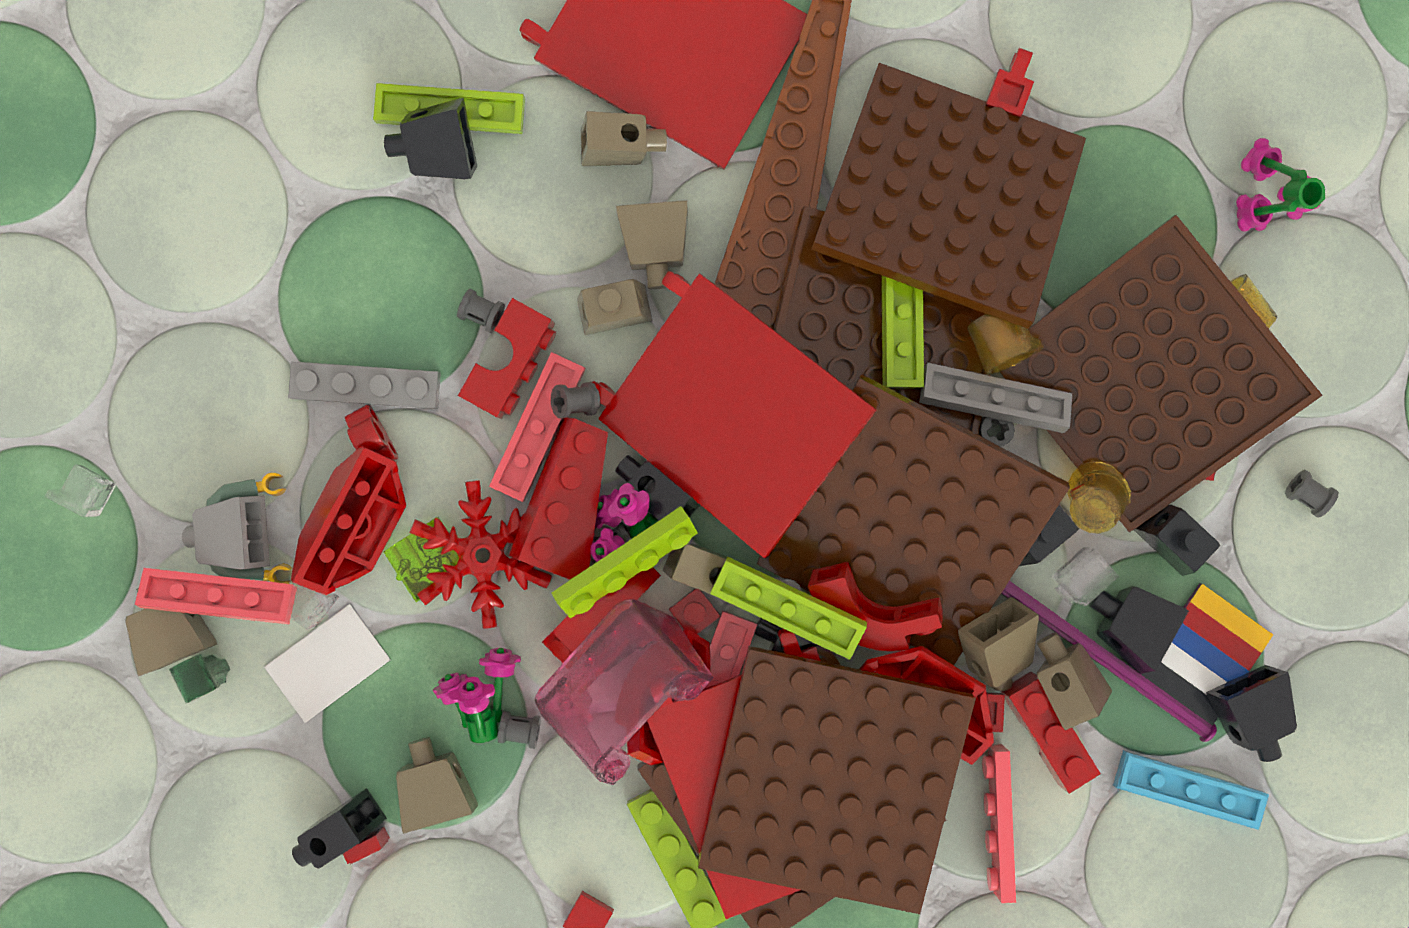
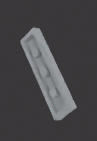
[288,362,441,409]
[919,363,1072,433]

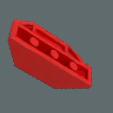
[291,446,406,595]
[859,646,994,765]

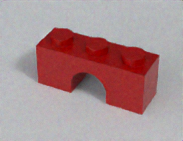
[458,298,556,419]
[1000,671,1101,794]

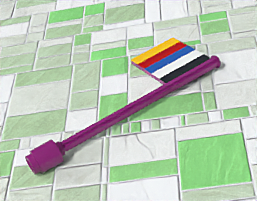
[1001,581,1273,742]

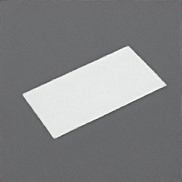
[264,604,391,723]

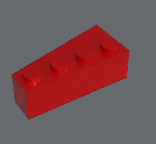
[508,418,608,580]

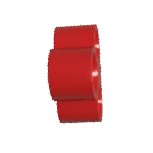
[345,404,398,461]

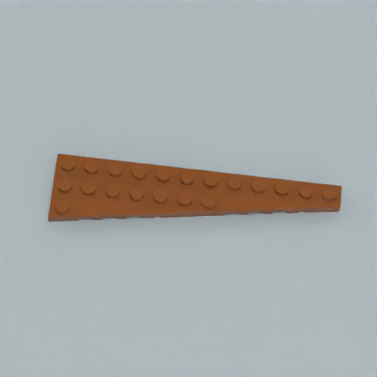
[714,0,852,329]

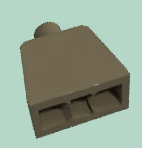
[581,111,667,166]
[616,200,688,289]
[577,279,653,335]
[662,542,727,594]
[125,588,218,676]
[958,597,1039,691]
[1037,632,1112,730]
[396,737,478,834]

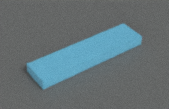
[1113,750,1269,830]

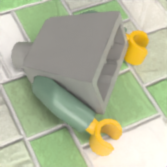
[182,473,292,584]

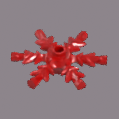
[409,480,552,629]

